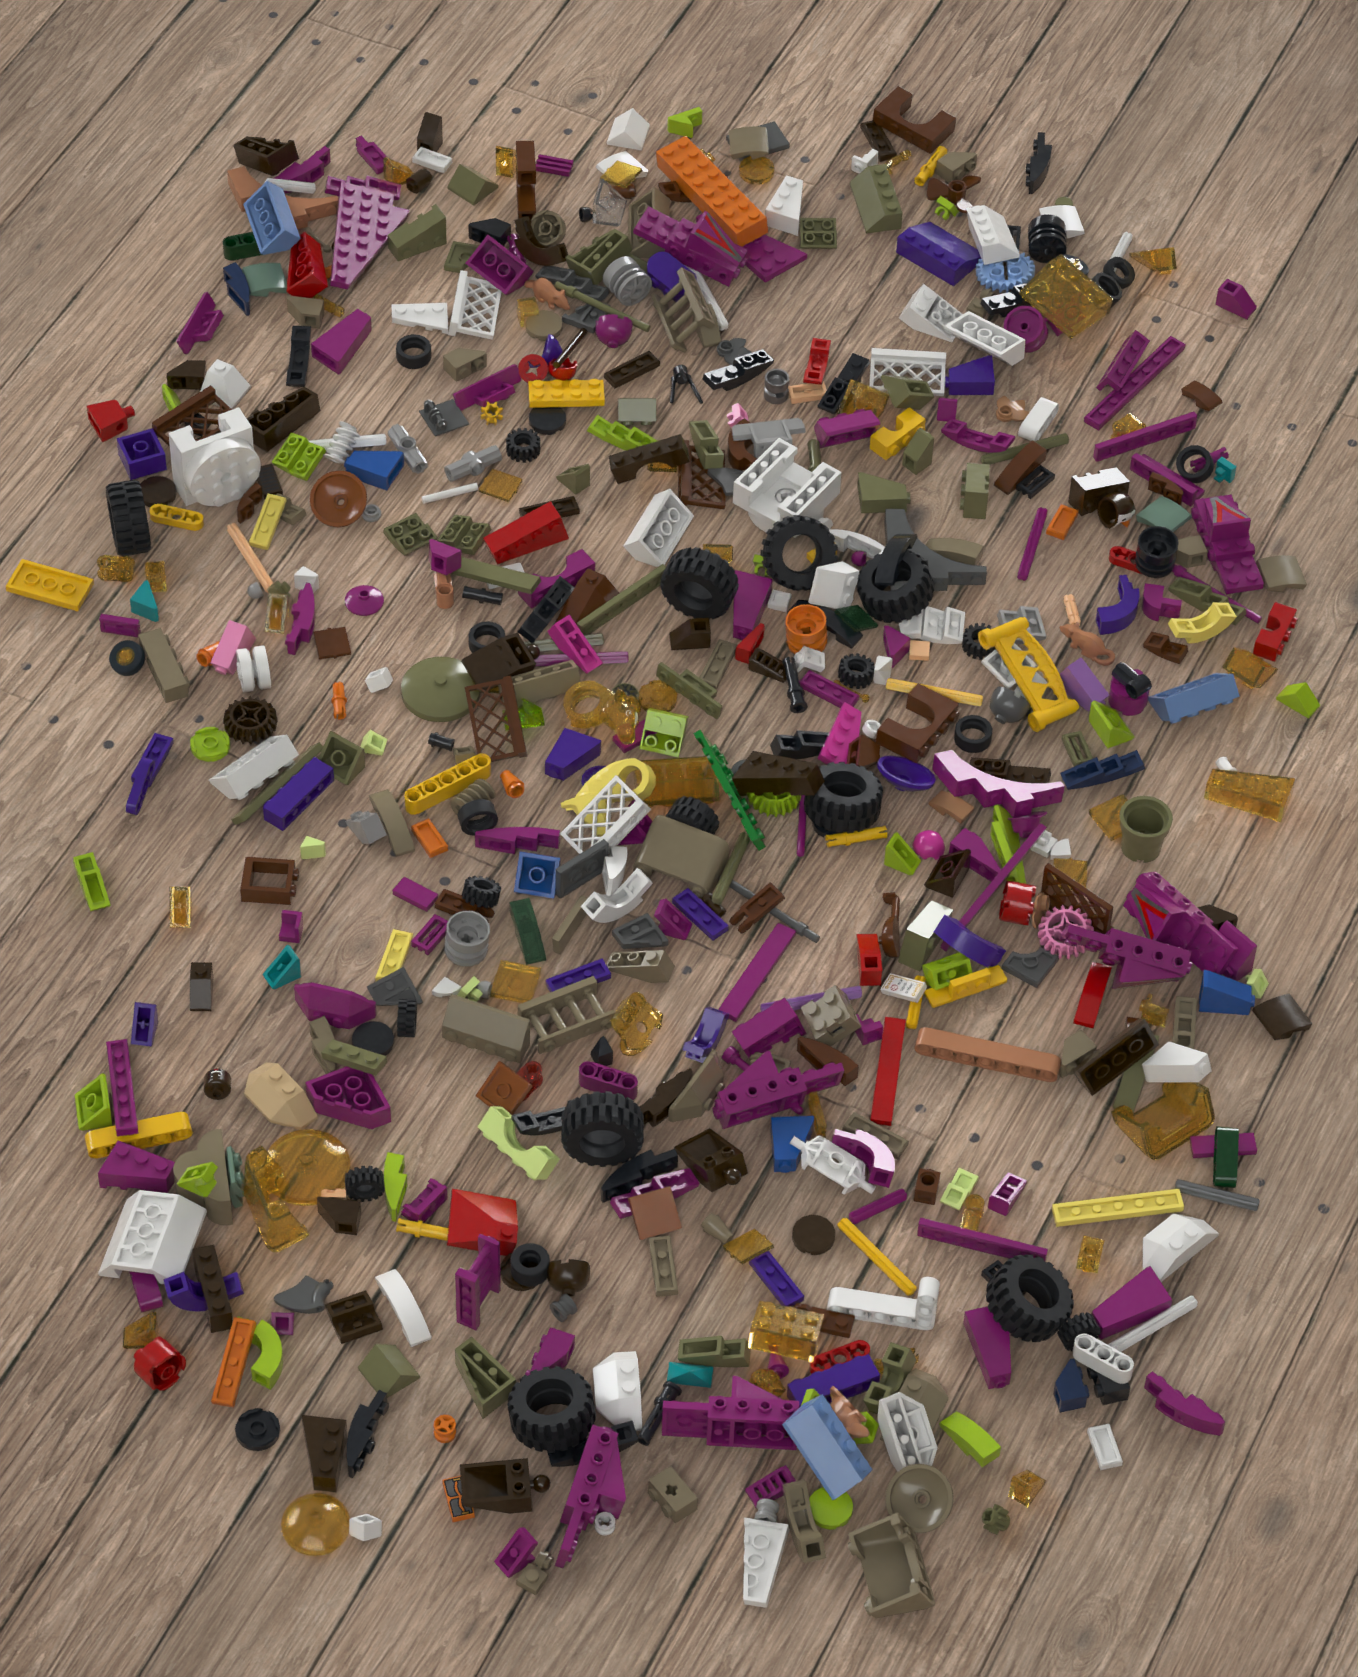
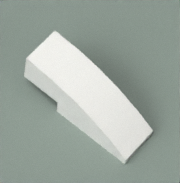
[602,846,627,896]

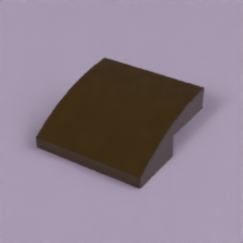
[1252,994,1312,1040]
[325,1290,383,1344]

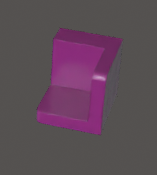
[279,910,303,943]
[855,1014,883,1045]

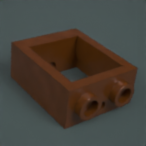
[240,857,299,905]

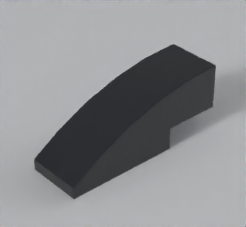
[770,730,829,759]

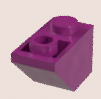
[1215,279,1257,320]
[429,539,462,575]

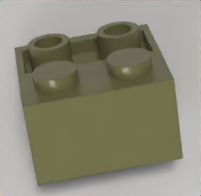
[881,375,934,410]

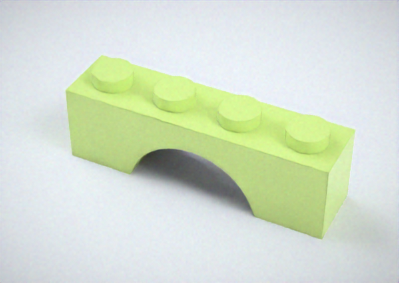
[478,1106,560,1180]

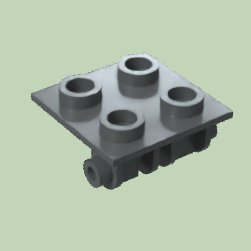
[419,399,469,436]

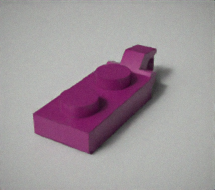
[355,135,393,175]

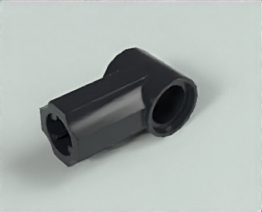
[1112,662,1152,699]

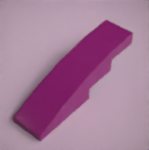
[325,176,401,200]
[475,827,560,854]
[610,1168,700,1219]

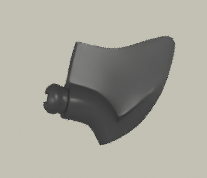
[707,468,744,496]
[274,1275,334,1314]

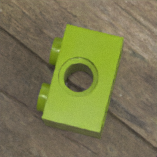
[922,952,973,990]

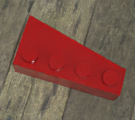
[286,232,328,298]
[483,501,569,564]

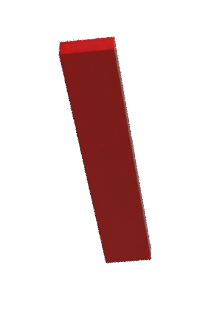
[870,1017,906,1126]

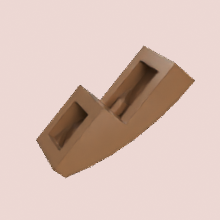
[929,790,974,824]

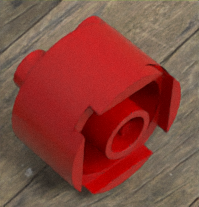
[999,881,1036,926]
[133,1336,186,1391]

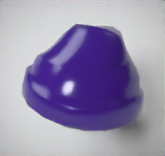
[529,334,563,368]

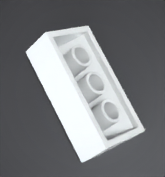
[967,205,1020,265]
[944,311,1025,366]
[623,489,694,567]
[209,734,299,800]

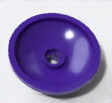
[877,756,936,792]

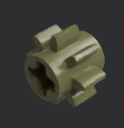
[267,580,291,605]
[982,1504,1010,1535]

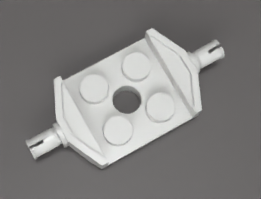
[789,1135,876,1195]

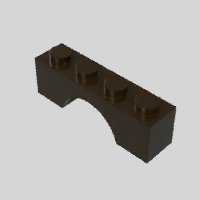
[609,434,690,484]
[192,1245,233,1333]

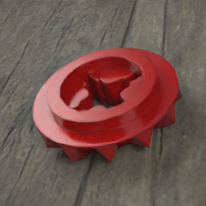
[518,354,548,383]

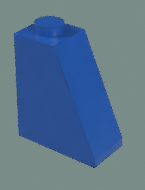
[344,451,404,491]
[1199,970,1255,1015]
[770,1116,814,1173]

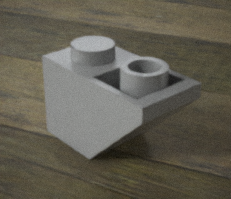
[345,811,387,844]

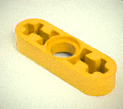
[149,504,204,531]

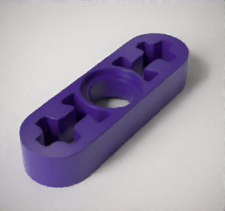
[126,757,155,815]

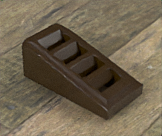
[748,648,787,683]

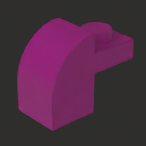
[1141,583,1182,622]

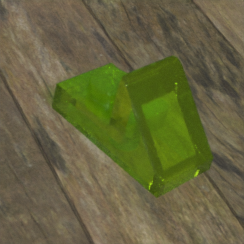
[502,698,545,731]

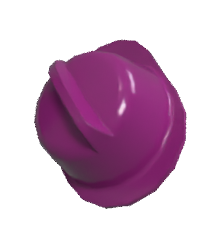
[1008,811,1047,838]

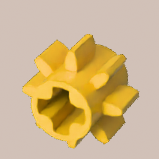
[480,402,503,426]

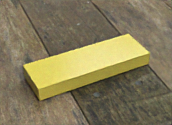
[249,493,287,550]
[375,929,413,981]

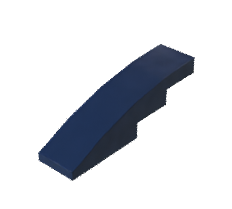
[1060,750,1145,790]

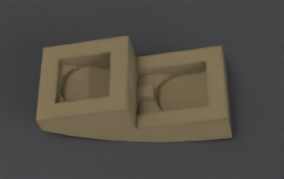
[276,493,306,525]

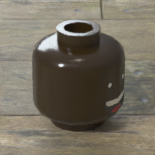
[203,1068,231,1100]

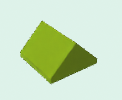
[1088,700,1135,749]
[75,1073,112,1131]

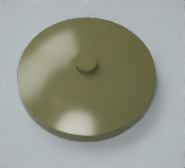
[401,657,481,722]

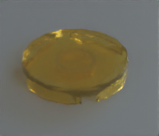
[739,156,775,184]
[638,680,678,712]

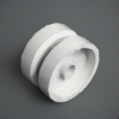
[236,645,271,693]

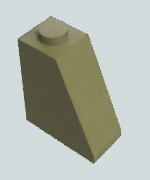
[857,472,911,513]

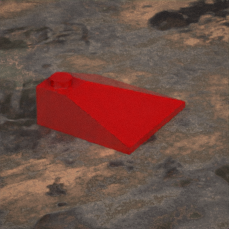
[447,1188,518,1256]

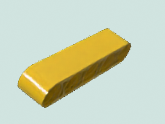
[404,754,491,815]
[84,1112,193,1159]

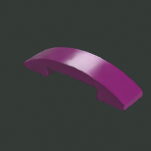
[941,418,1015,453]

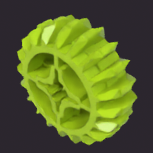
[747,792,801,818]

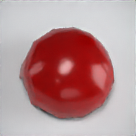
[548,358,577,381]

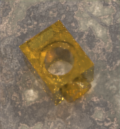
[145,561,167,593]
[1076,1235,1105,1273]

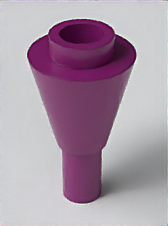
[767,1342,789,1379]

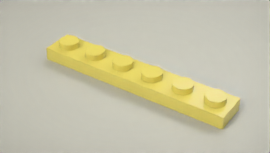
[1052,1189,1184,1227]

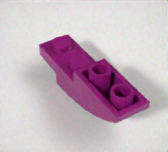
[273,146,331,194]
[285,582,315,655]
[1144,1371,1225,1436]

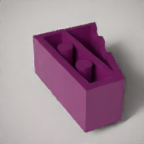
[732,997,807,1059]
[98,1140,175,1193]

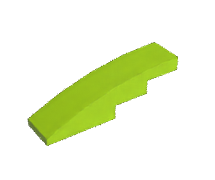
[587,415,657,450]

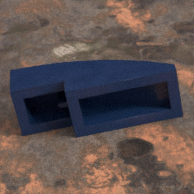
[223,262,250,316]

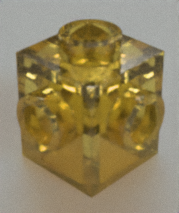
[748,1369,786,1397]

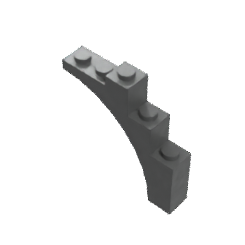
[884,509,987,591]

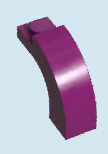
[831,1129,895,1188]

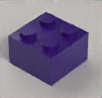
[116,428,167,480]

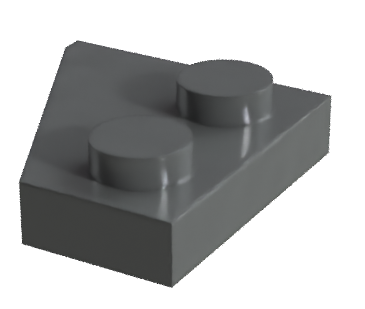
[562,302,611,334]
[612,913,669,949]
[367,967,423,1006]

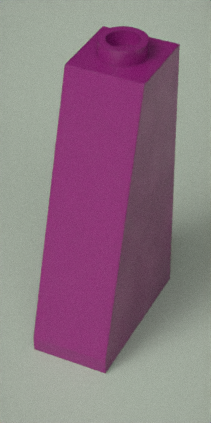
[311,309,372,375]
[733,570,773,640]
[1092,1266,1172,1340]
[963,1306,1011,1389]

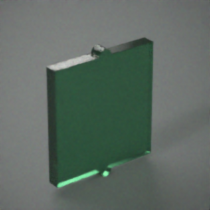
[834,605,878,632]

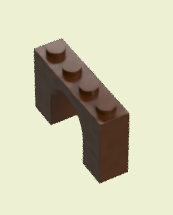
[873,86,956,154]
[516,141,536,223]
[876,683,959,764]

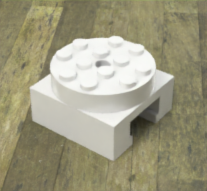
[169,407,261,507]
[733,438,841,538]

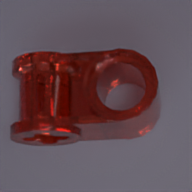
[516,1061,543,1102]

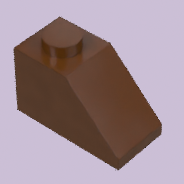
[847,735,880,769]

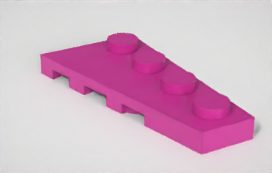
[817,702,862,765]

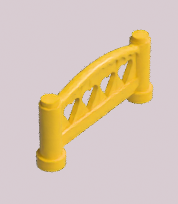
[978,617,1079,732]

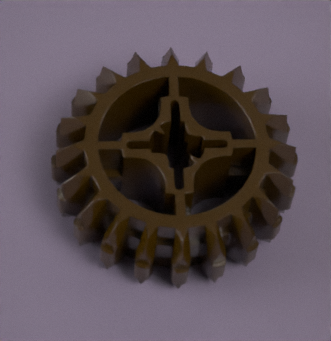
[223,696,278,745]

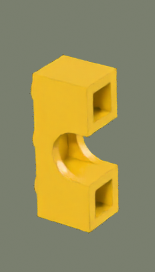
[869,407,926,460]

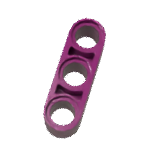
[579,1061,638,1100]
[129,1271,163,1313]

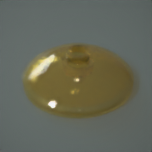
[281,1493,350,1556]

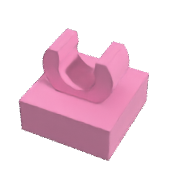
[727,403,748,428]

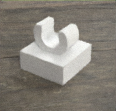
[1031,830,1058,858]

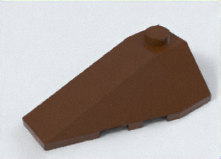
[554,568,620,625]

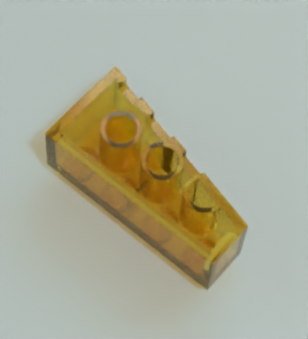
[1204,769,1296,822]

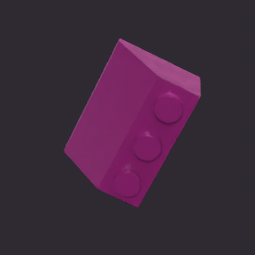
[465,235,534,296]
[814,409,881,448]

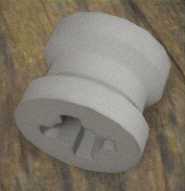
[754,1499,780,1522]

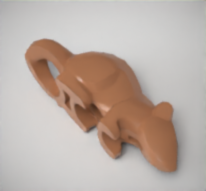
[524,278,570,310]
[1059,622,1115,666]
[830,1386,869,1439]

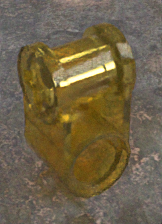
[1110,413,1146,439]
[97,555,135,582]

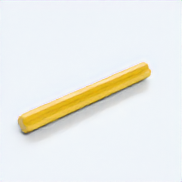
[886,678,983,707]
[837,1218,917,1296]

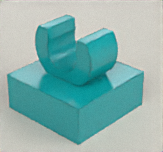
[1214,457,1237,483]

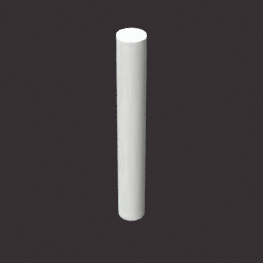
[422,483,478,504]

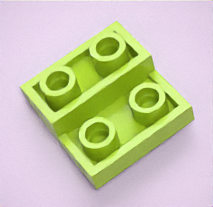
[272,432,326,481]

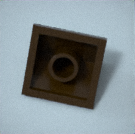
[924,849,971,898]

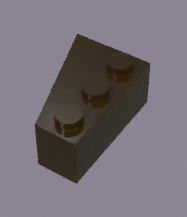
[302,1415,347,1492]

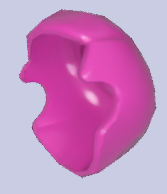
[912,830,945,860]

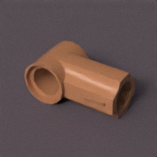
[433,572,454,609]

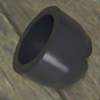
[579,207,594,222]

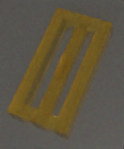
[808,1091,827,1138]

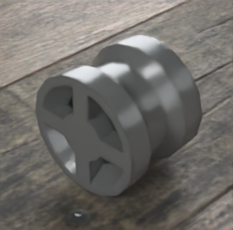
[550,1294,577,1322]

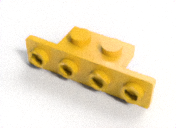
[924,965,1007,1008]

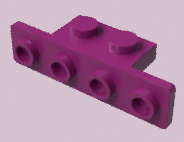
[176,292,224,354]
[453,364,521,411]

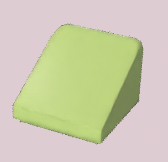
[361,730,388,756]
[300,836,326,859]

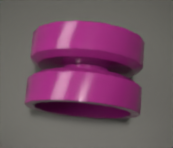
[1004,306,1048,353]

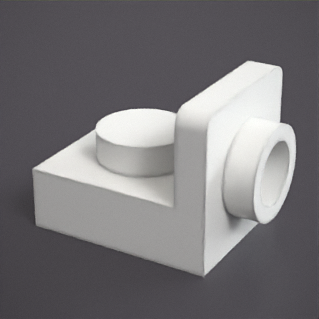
[851,149,878,174]
[794,646,825,673]

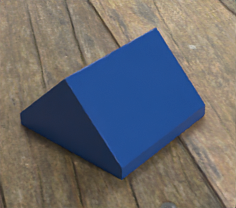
[514,851,561,899]

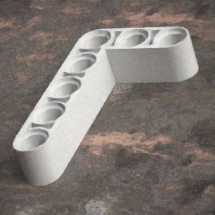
[827,1277,940,1330]

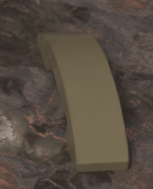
[369,789,415,857]

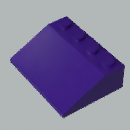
[896,222,982,287]

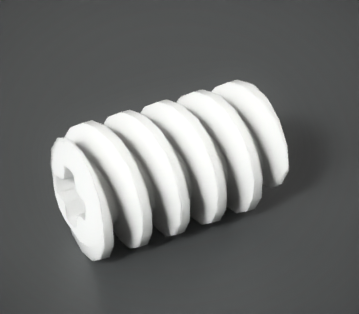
[323,421,360,464]

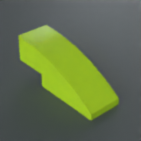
[73,852,111,912]
[384,1152,408,1222]
[939,1411,1001,1468]

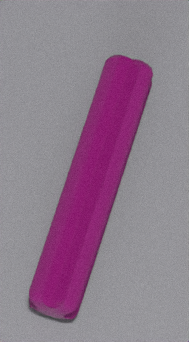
[848,1188,907,1224]

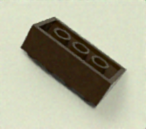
[1072,1018,1159,1096]

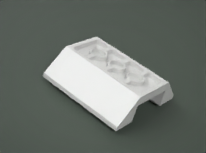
[98,1190,207,1284]

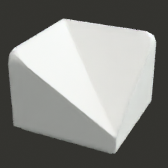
[294,566,319,593]
[873,656,892,685]
[365,667,393,693]
[349,1514,382,1541]

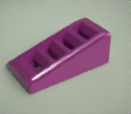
[988,1172,1027,1216]
[745,1465,796,1508]

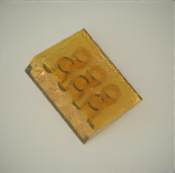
[1019,254,1113,339]
[633,756,719,808]

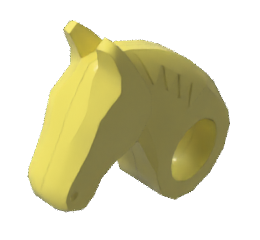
[561,758,656,837]

